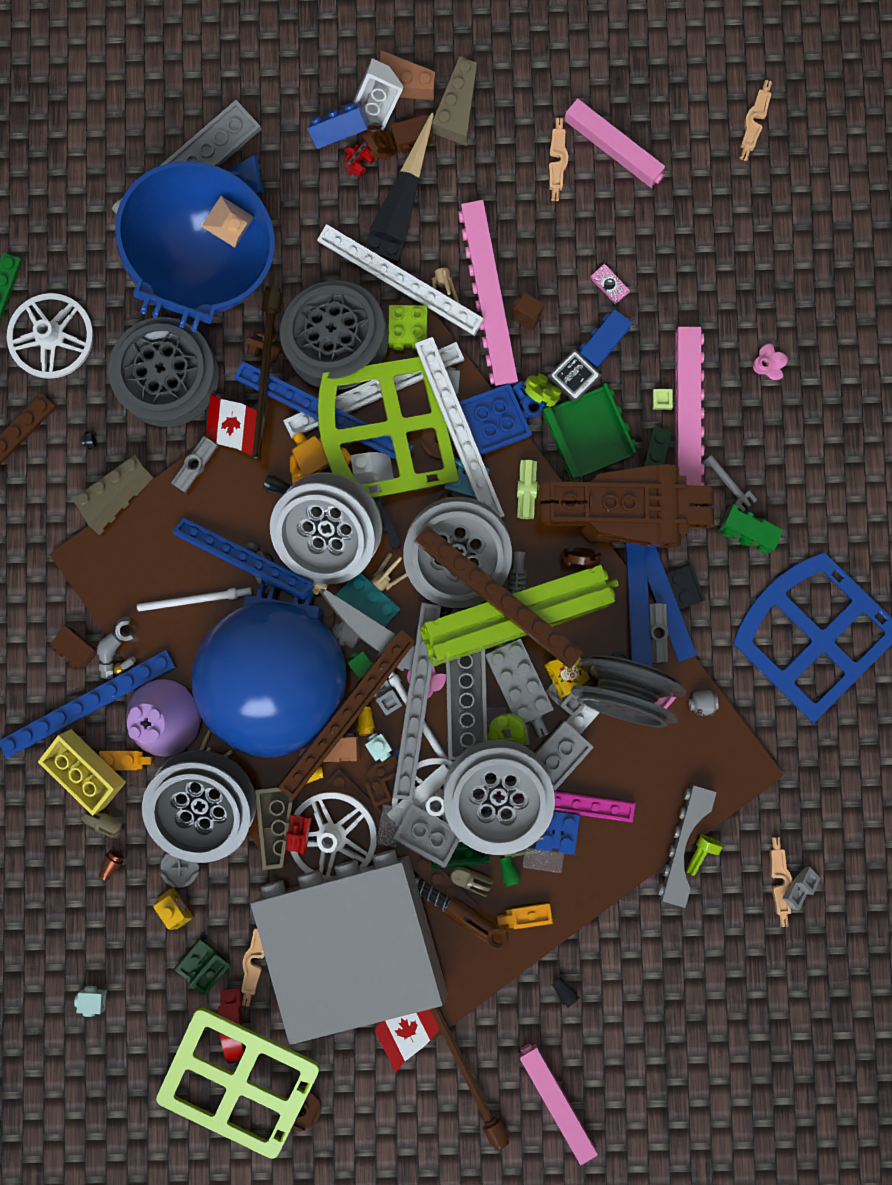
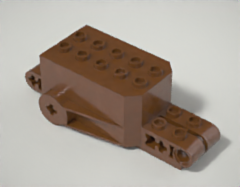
[538,464,714,548]

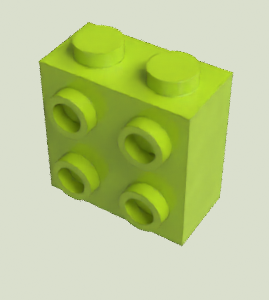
[389,305,428,351]

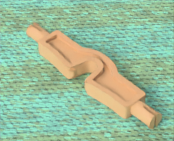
[740,80,772,161]
[549,118,568,201]
[769,837,792,927]
[241,928,265,1006]

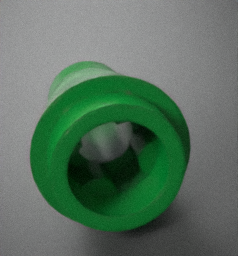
[500,856,521,887]

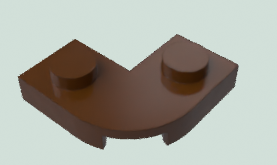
[365,756,397,808]

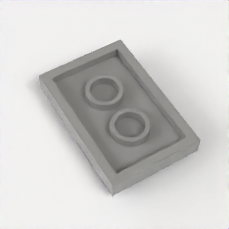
[535,721,594,791]
[393,804,460,868]

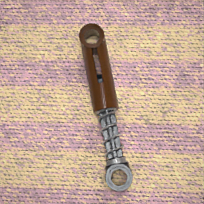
[413,870,509,949]

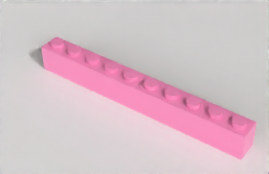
[458,200,518,389]
[675,327,704,486]

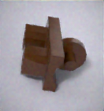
[246,331,283,363]

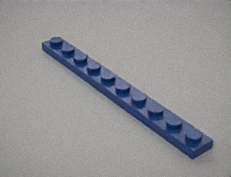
[234,361,413,460]
[0,650,176,758]

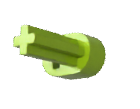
[685,835,724,876]

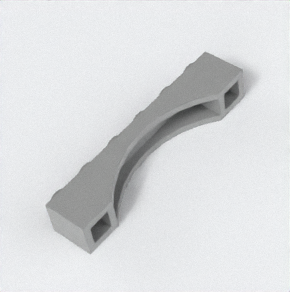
[658,785,717,908]

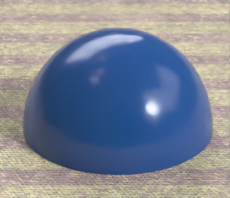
[115,161,275,332]
[191,583,346,757]

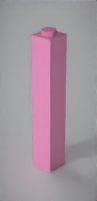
[564,98,665,188]
[519,1043,598,1165]

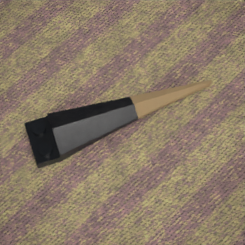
[364,112,434,263]

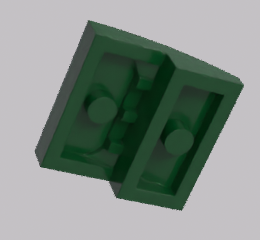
[174,937,231,996]

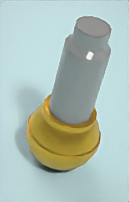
[113,657,136,676]

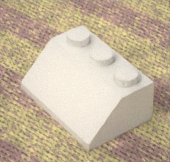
[353,58,403,130]

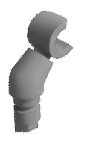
[97,617,134,679]

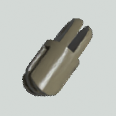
[81,810,122,838]
[450,866,494,897]

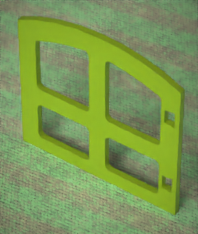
[318,357,459,498]

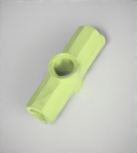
[517,460,537,519]

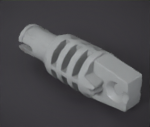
[508,552,527,594]

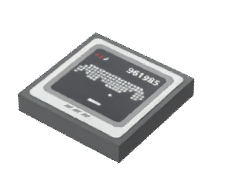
[548,349,602,403]

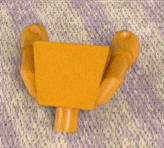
[290,432,351,485]

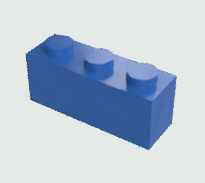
[307,102,370,149]
[578,309,633,370]

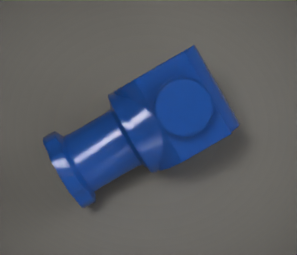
[512,380,547,420]

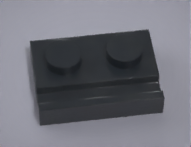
[666,565,705,610]

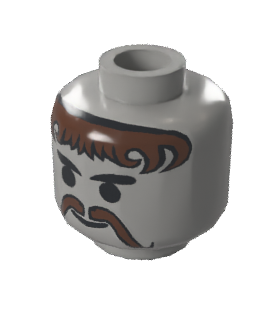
[689,690,719,717]

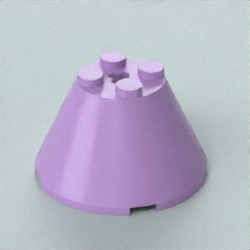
[126,679,201,756]

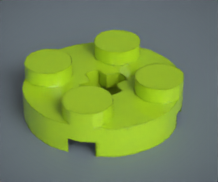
[524,374,562,406]
[487,713,528,745]

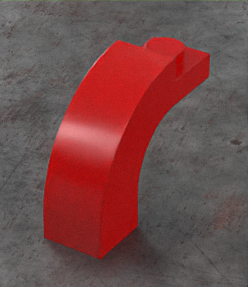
[218,988,246,1064]

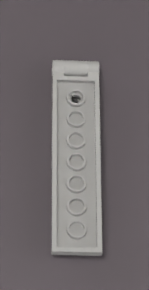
[112,100,261,214]

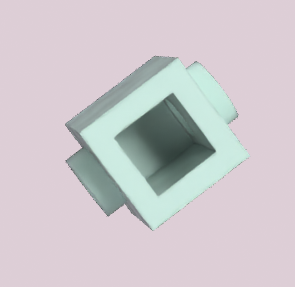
[365,733,393,762]
[74,986,107,1017]

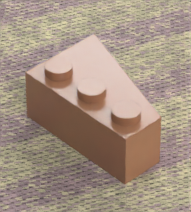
[380,50,435,100]
[299,733,360,762]

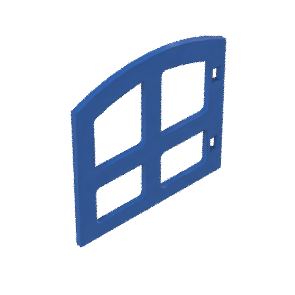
[733,553,892,723]

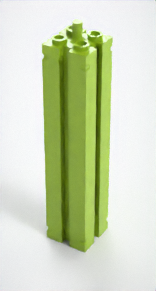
[419,565,618,667]

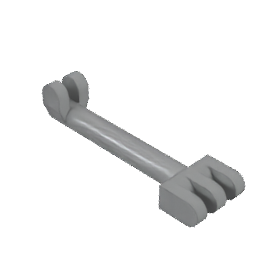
[702,454,757,512]

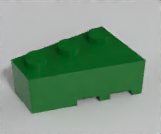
[718,504,783,554]

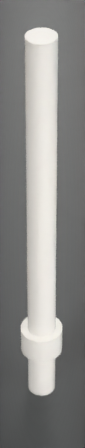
[137,587,252,611]
[388,671,448,759]

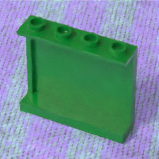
[542,383,637,482]

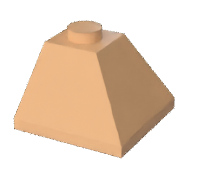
[201,196,254,247]

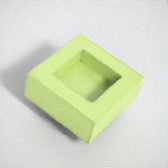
[652,389,673,410]

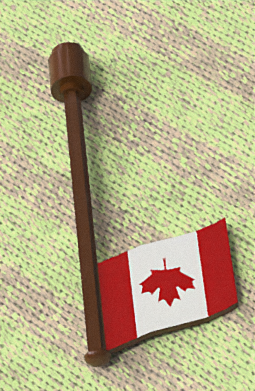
[375,1007,509,1150]

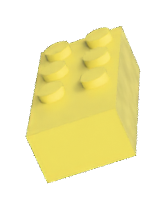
[38,729,126,816]

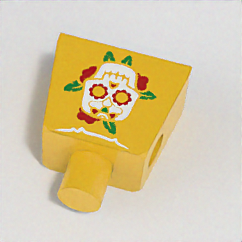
[544,657,590,698]
[153,887,194,930]

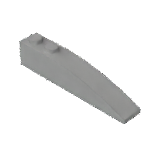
[320,589,415,671]

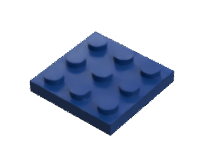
[459,383,532,456]

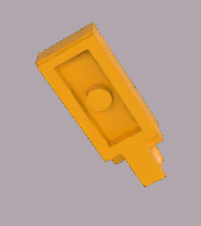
[99,751,154,770]
[497,903,553,929]

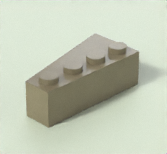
[432,57,477,146]
[73,455,153,535]
[255,787,293,870]

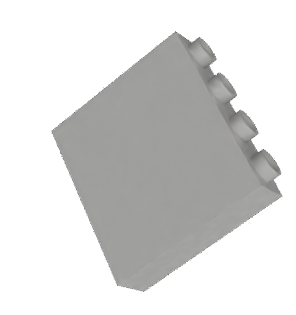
[250,850,448,1045]

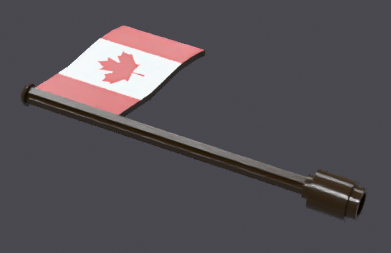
[206,286,282,461]

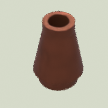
[99,850,124,881]

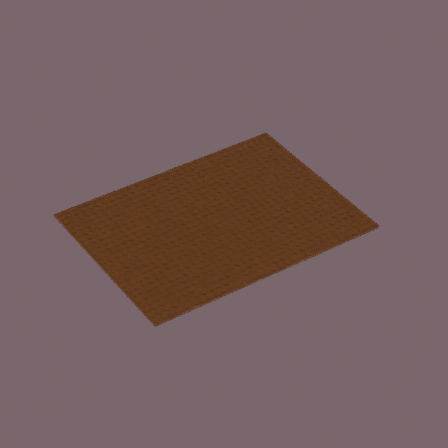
[50,296,783,1050]

